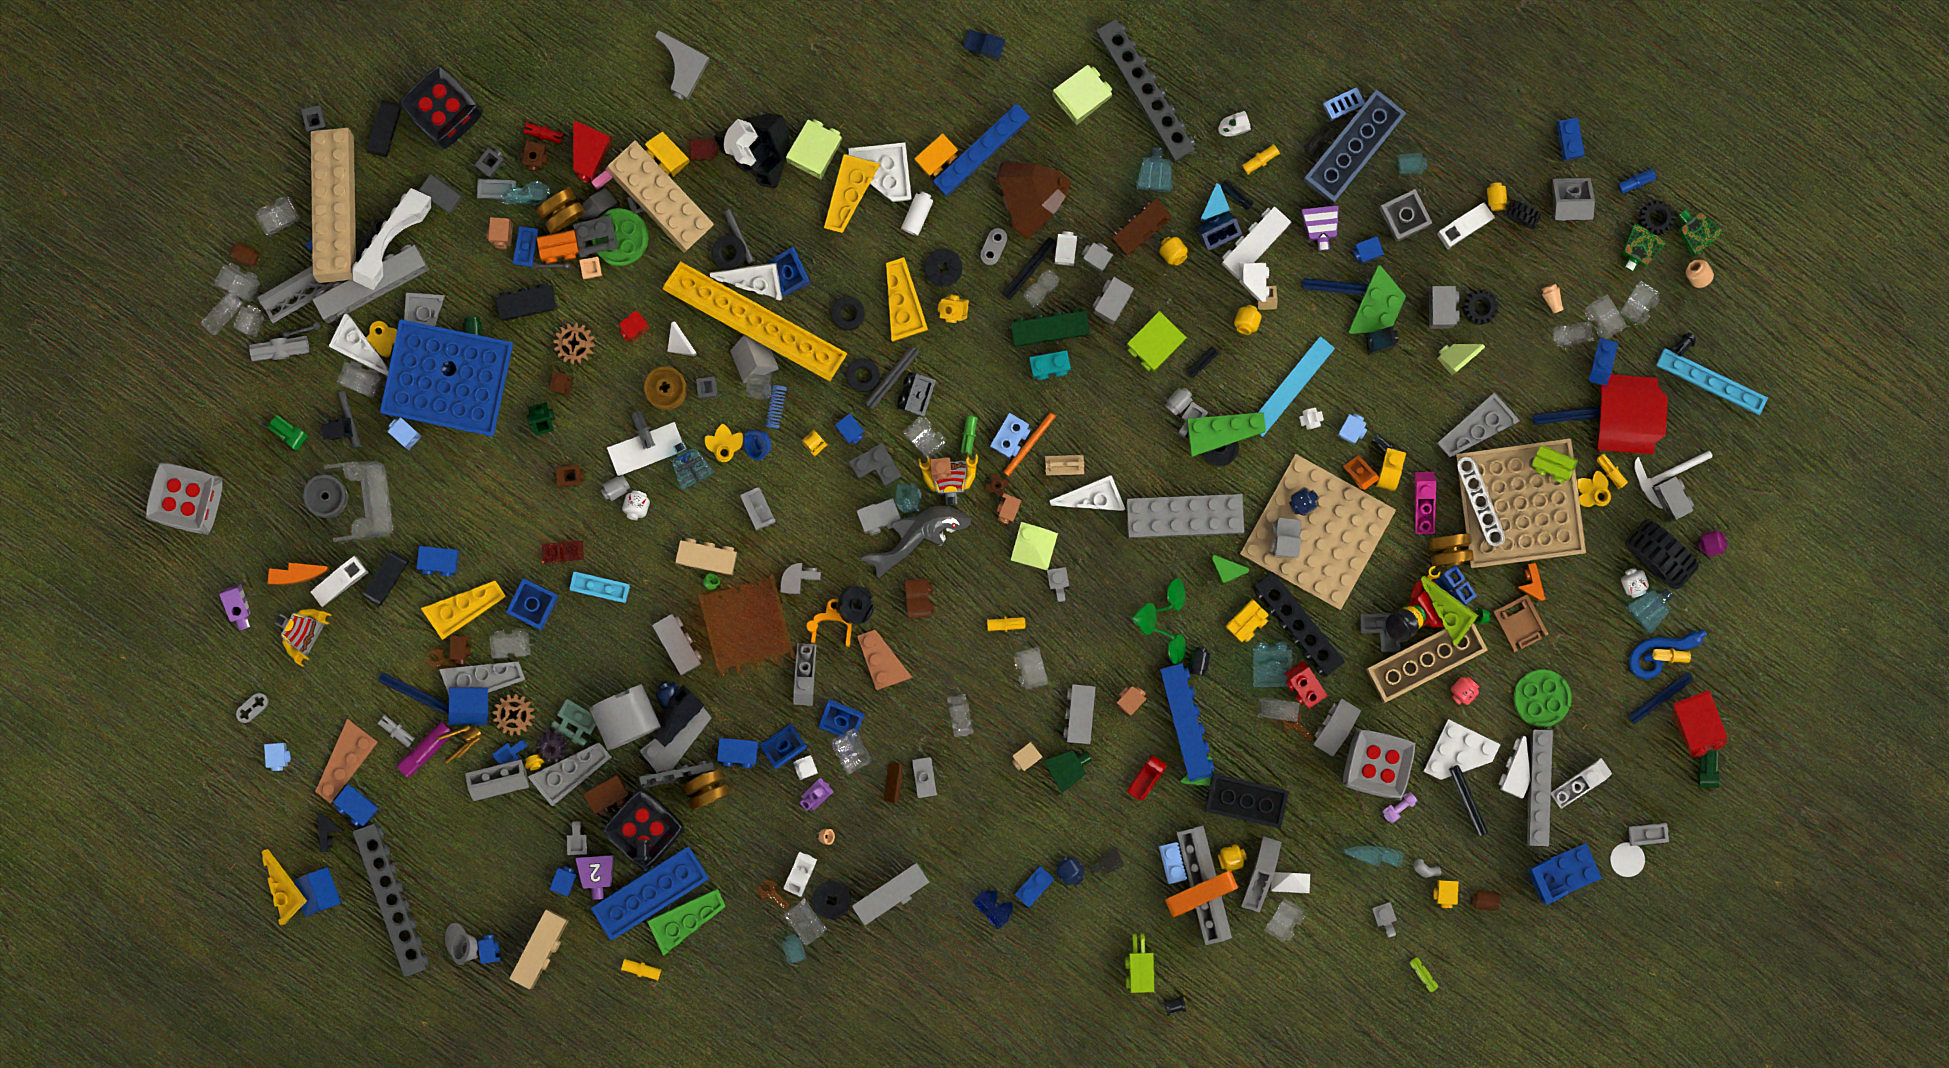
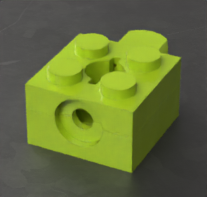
[1125,933,1154,993]

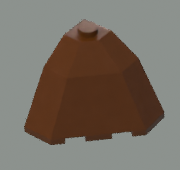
[996,162,1072,240]

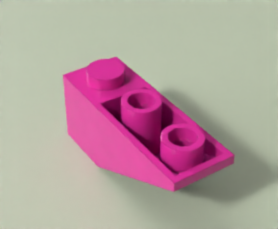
[1414,472,1436,534]

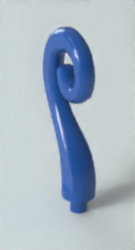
[1629,629,1707,680]

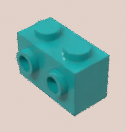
[1029,350,1071,380]

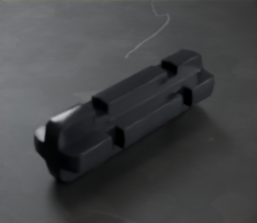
[1221,179,1254,210]
[1186,347,1218,378]

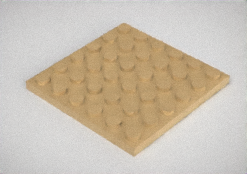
[1456,439,1586,568]
[1240,454,1396,610]

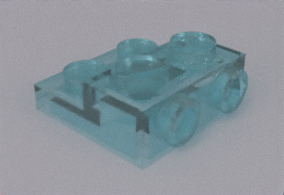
[501,181,550,205]
[1252,642,1292,687]

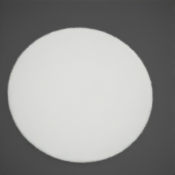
[1610,842,1645,877]

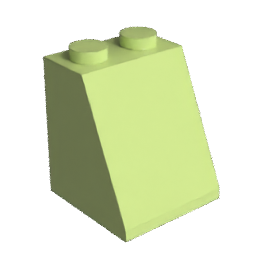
[1052,65,1112,126]
[786,119,842,180]

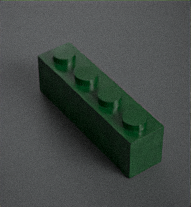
[1011,308,1090,347]

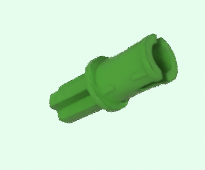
[961,416,978,455]

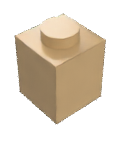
[1012,742,1042,771]

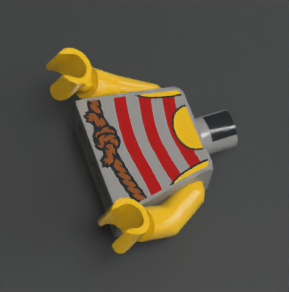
[918,453,978,505]
[275,609,332,667]

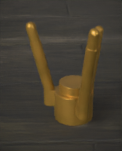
[437,724,483,764]

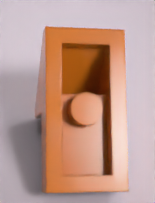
[1343,455,1379,490]
[1517,563,1545,602]

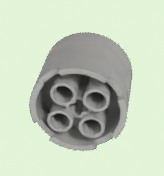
[589,684,661,751]

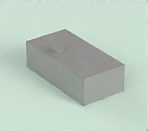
[852,863,929,925]

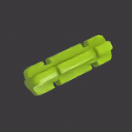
[1409,957,1438,992]

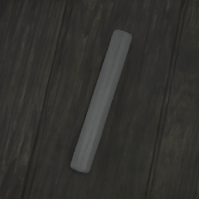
[865,346,919,409]

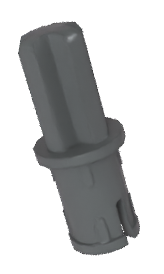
[632,411,655,450]

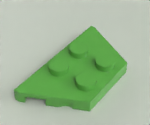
[1348,264,1406,334]

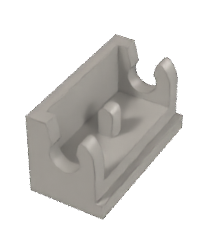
[740,487,776,531]

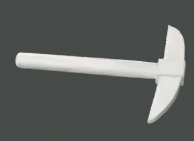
[1634,451,1712,509]

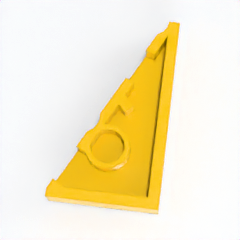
[261,849,307,925]

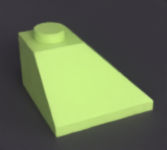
[1437,344,1485,375]
[1011,522,1058,570]

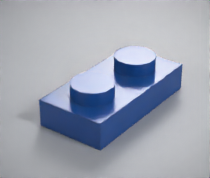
[513,226,539,267]
[1015,866,1054,907]

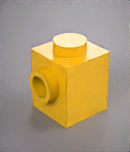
[1433,880,1459,908]

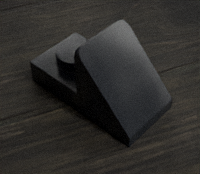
[318,813,344,852]

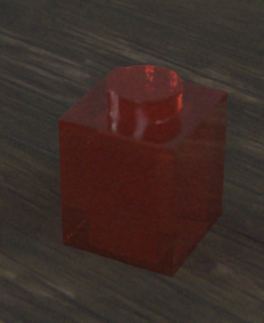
[691,139,718,161]

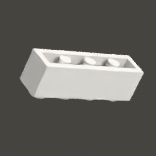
[1222,206,1291,280]

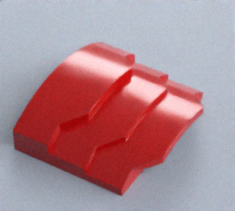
[1596,374,1668,454]

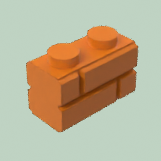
[537,230,579,264]

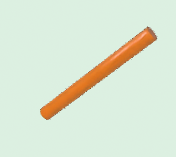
[1003,412,1056,477]

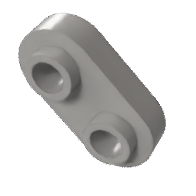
[980,228,1007,266]

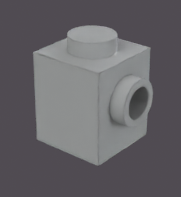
[1082,242,1113,273]

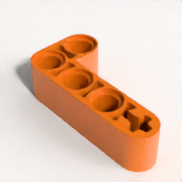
[1165,870,1238,918]

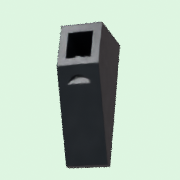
[1365,326,1399,355]
[655,685,705,747]

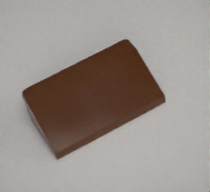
[884,763,903,803]

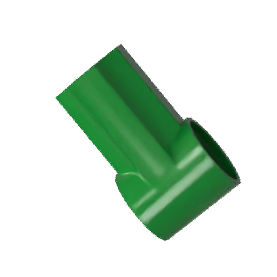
[268,415,308,451]

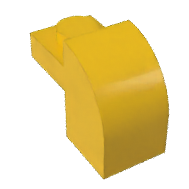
[1376,448,1406,491]

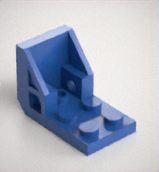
[1527,843,1602,905]

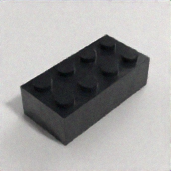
[1204,774,1289,829]

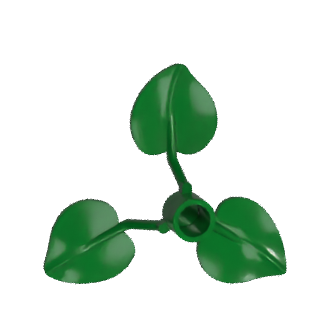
[1132,577,1186,665]

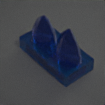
[972,890,1013,929]

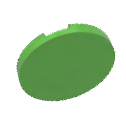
[592,208,649,266]
[1513,669,1572,727]

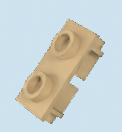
[1045,455,1084,475]

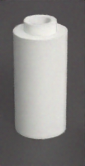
[901,192,933,236]

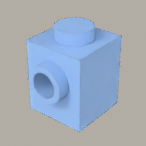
[1337,413,1367,445]
[264,743,291,771]

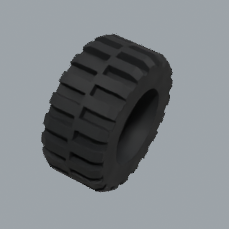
[1625,519,1699,590]

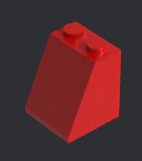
[573,121,613,184]
[1673,690,1727,757]

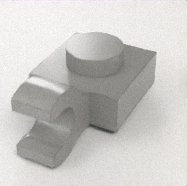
[1178,402,1208,437]
[1047,567,1069,602]
[567,821,587,855]
[1372,902,1397,938]

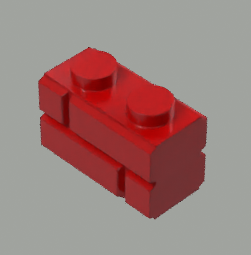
[619,311,650,342]

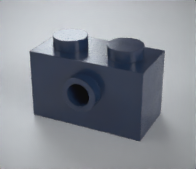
[1195,212,1242,251]

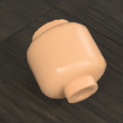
[1686,259,1714,288]

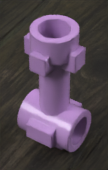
[1382,792,1418,824]

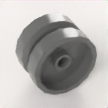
[303,475,349,519]

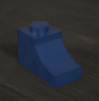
[963,29,1005,61]

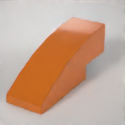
[267,563,330,585]

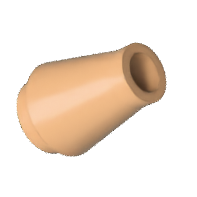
[1542,284,1563,313]

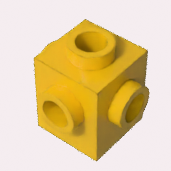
[938,294,969,323]

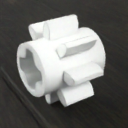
[1299,408,1324,430]

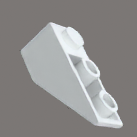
[1437,202,1495,250]
[1054,231,1077,266]
[311,556,369,607]
[1499,736,1530,798]
[1551,758,1612,809]

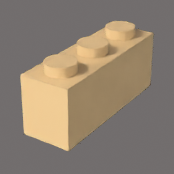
[675,538,738,576]

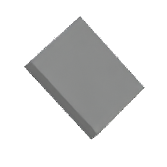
[730,335,779,383]

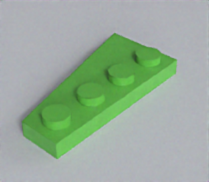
[1187,412,1266,458]

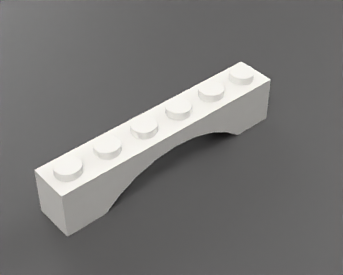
[352,188,431,290]

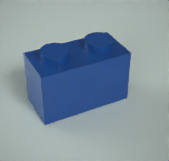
[1556,118,1585,161]
[1588,338,1618,386]
[417,546,459,577]
[717,738,758,768]
[333,784,380,827]

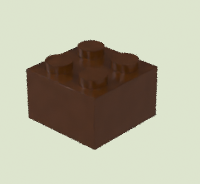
[583,775,631,816]

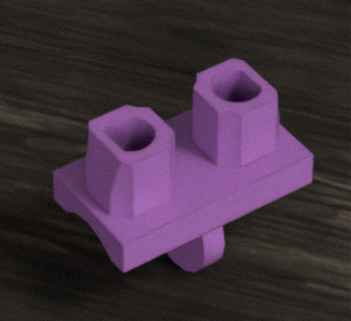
[800,778,833,811]

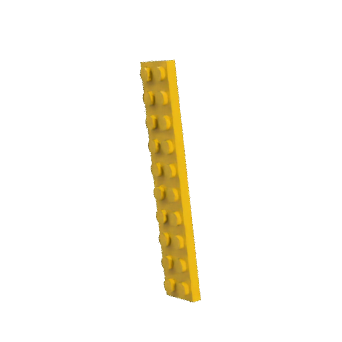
[663,261,847,381]

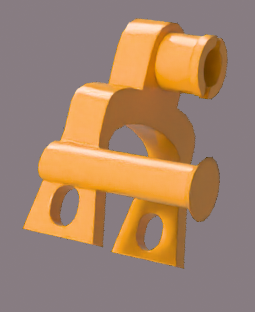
[806,599,852,648]

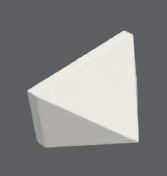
[667,321,697,357]
[1271,872,1310,893]

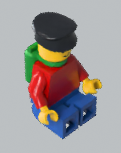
[1386,565,1477,642]

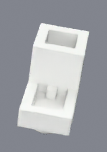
[724,119,758,166]
[784,852,817,897]

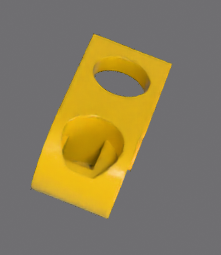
[802,430,827,457]

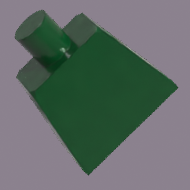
[1043,750,1092,793]

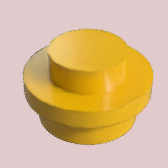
[525,755,544,771]

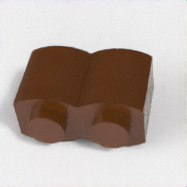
[904,578,934,619]

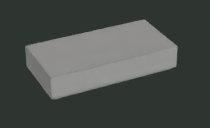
[477,179,517,200]

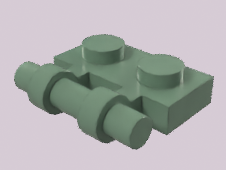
[551,699,596,747]

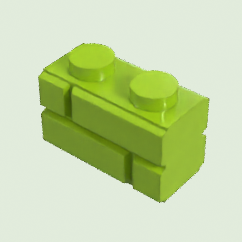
[1532,445,1578,484]

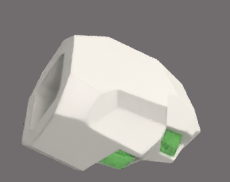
[1218,111,1251,136]

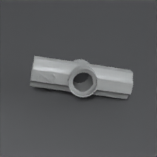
[249,336,310,362]

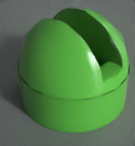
[703,573,720,590]

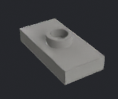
[912,757,937,798]
[1628,823,1669,846]

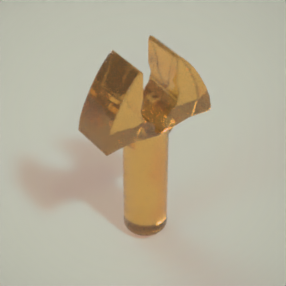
[426,650,463,670]
[1282,712,1314,742]
[758,880,790,910]

